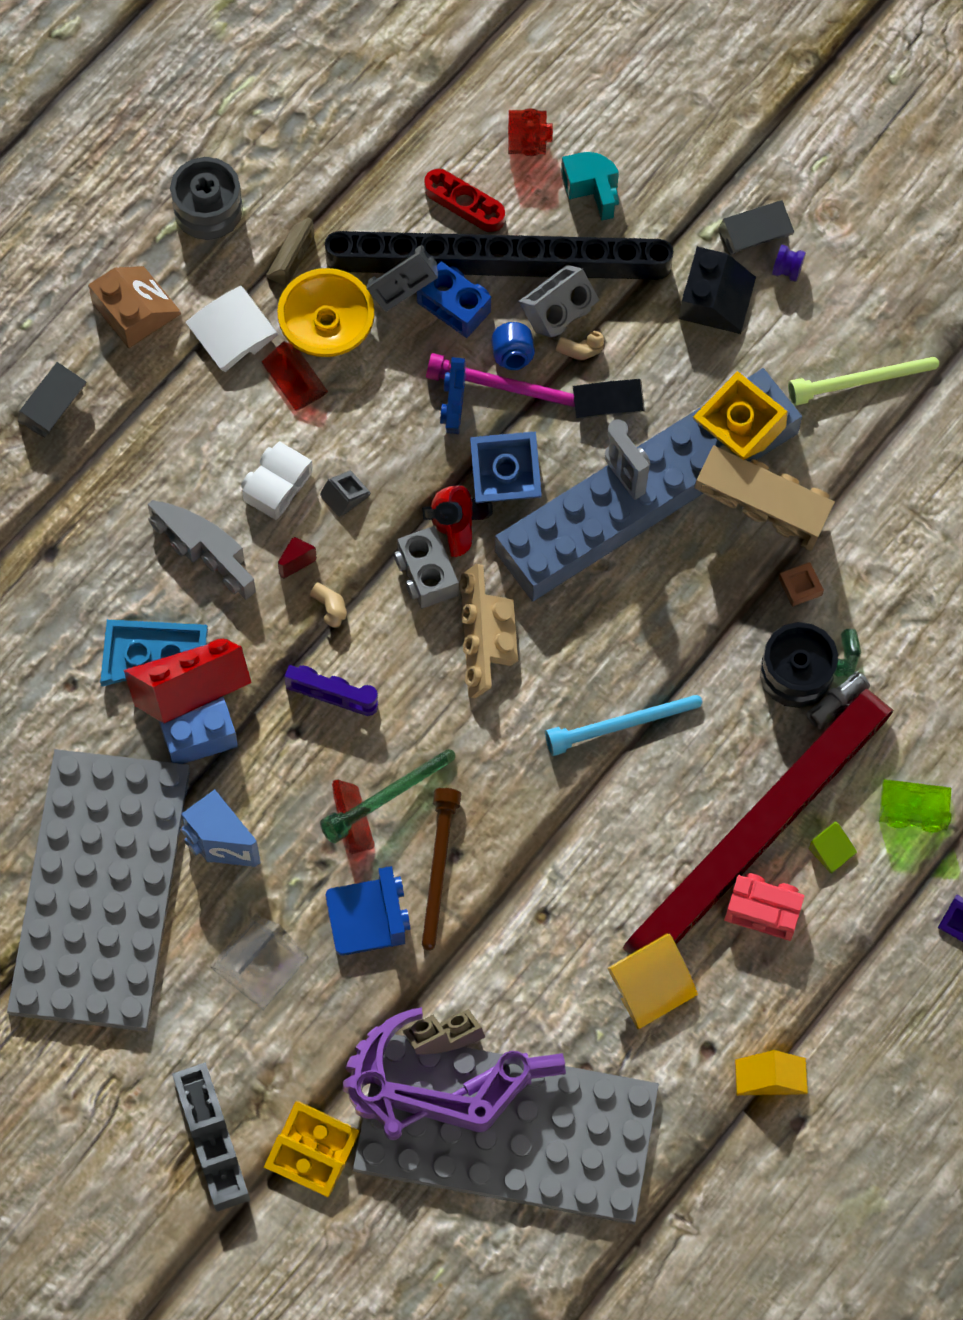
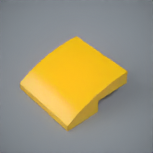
[607,934,698,1029]
[264,1101,361,1197]

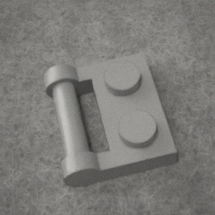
[605,419,650,500]

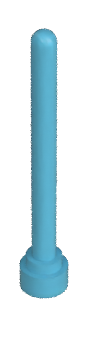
[545,695,703,756]

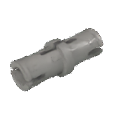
[806,671,870,730]

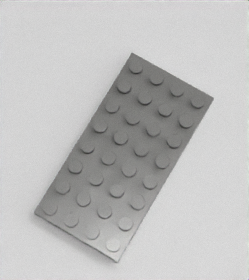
[7,749,190,1032]
[353,1034,659,1225]

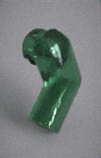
[835,629,861,678]

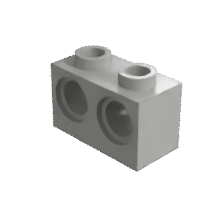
[518,265,600,337]
[394,526,459,609]

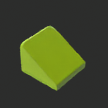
[808,821,857,874]

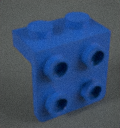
[325,866,411,956]

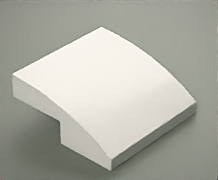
[186,286,278,372]

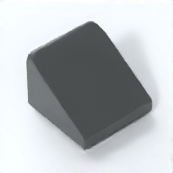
[320,470,371,517]

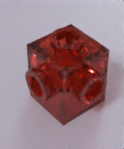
[508,108,553,156]

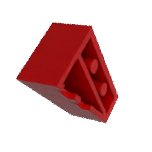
[124,639,252,723]

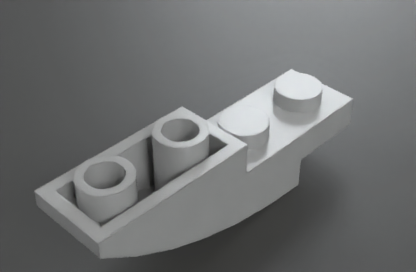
[148,500,256,600]

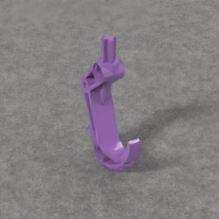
[343,1007,566,1140]

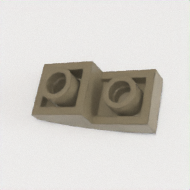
[402,1009,485,1054]

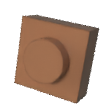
[779,562,824,607]

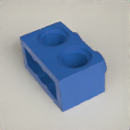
[417,261,491,338]

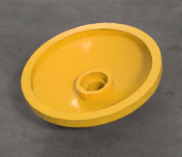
[277,268,375,357]

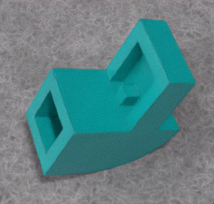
[561,152,619,221]

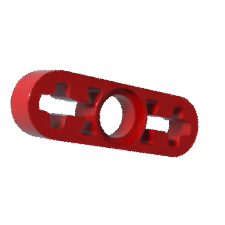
[424,169,505,232]

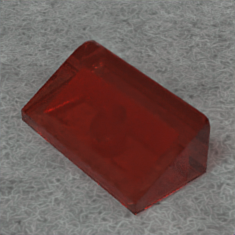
[262,341,328,411]
[332,780,375,855]

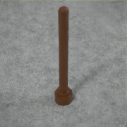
[422,788,462,951]

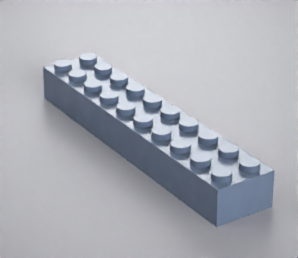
[495,368,802,602]

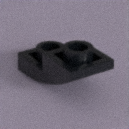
[573,379,645,419]

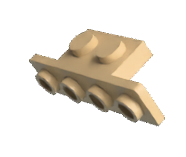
[459,564,518,698]

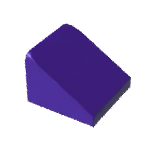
[938,895,963,942]

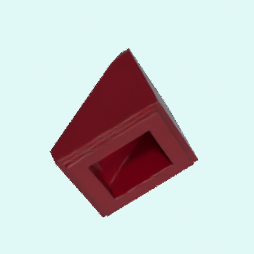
[278,537,317,579]

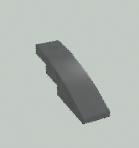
[172,1062,250,1212]

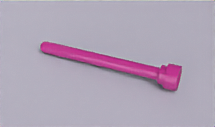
[426,353,575,407]

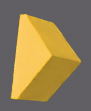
[735,1050,808,1096]

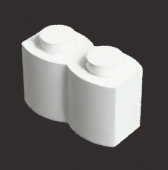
[241,441,313,520]

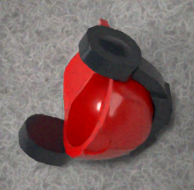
[422,485,493,557]

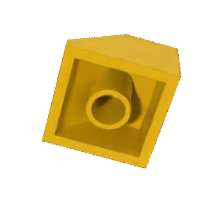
[693,371,788,460]

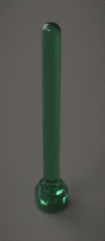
[320,749,456,843]

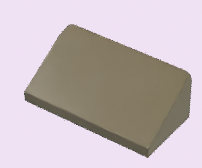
[266,218,314,286]

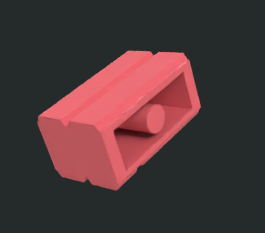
[724,873,805,941]

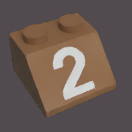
[88,266,181,348]

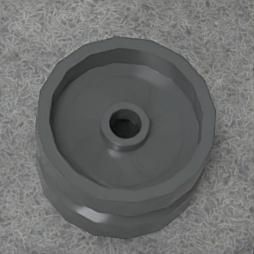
[170,157,243,240]

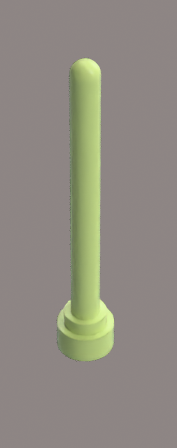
[788,357,939,406]

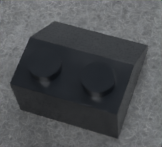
[679,246,756,334]

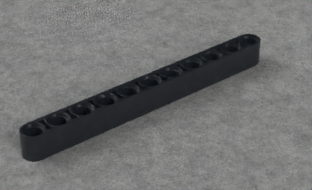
[325,231,674,280]

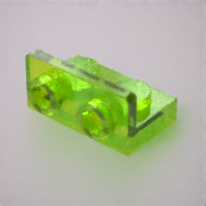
[879,779,952,833]

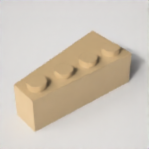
[694,445,835,551]

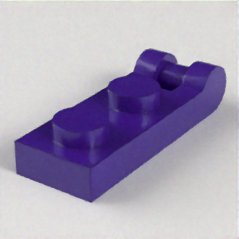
[284,665,378,716]

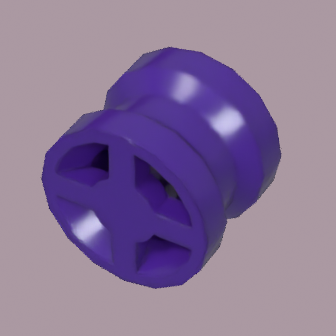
[772,244,806,282]

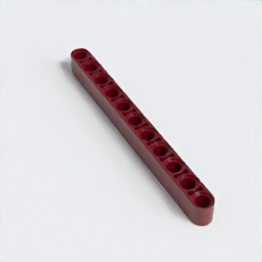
[623,688,893,955]

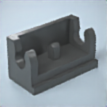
[718,200,794,255]
[367,245,438,312]
[18,362,87,438]

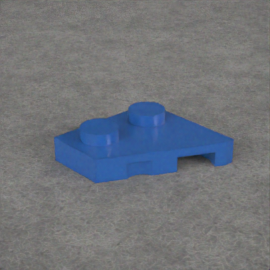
[440,357,466,435]

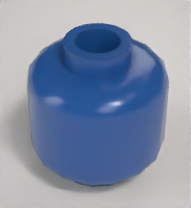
[491,322,535,370]

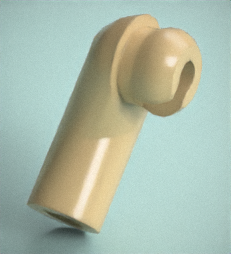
[556,331,604,361]
[310,582,347,628]

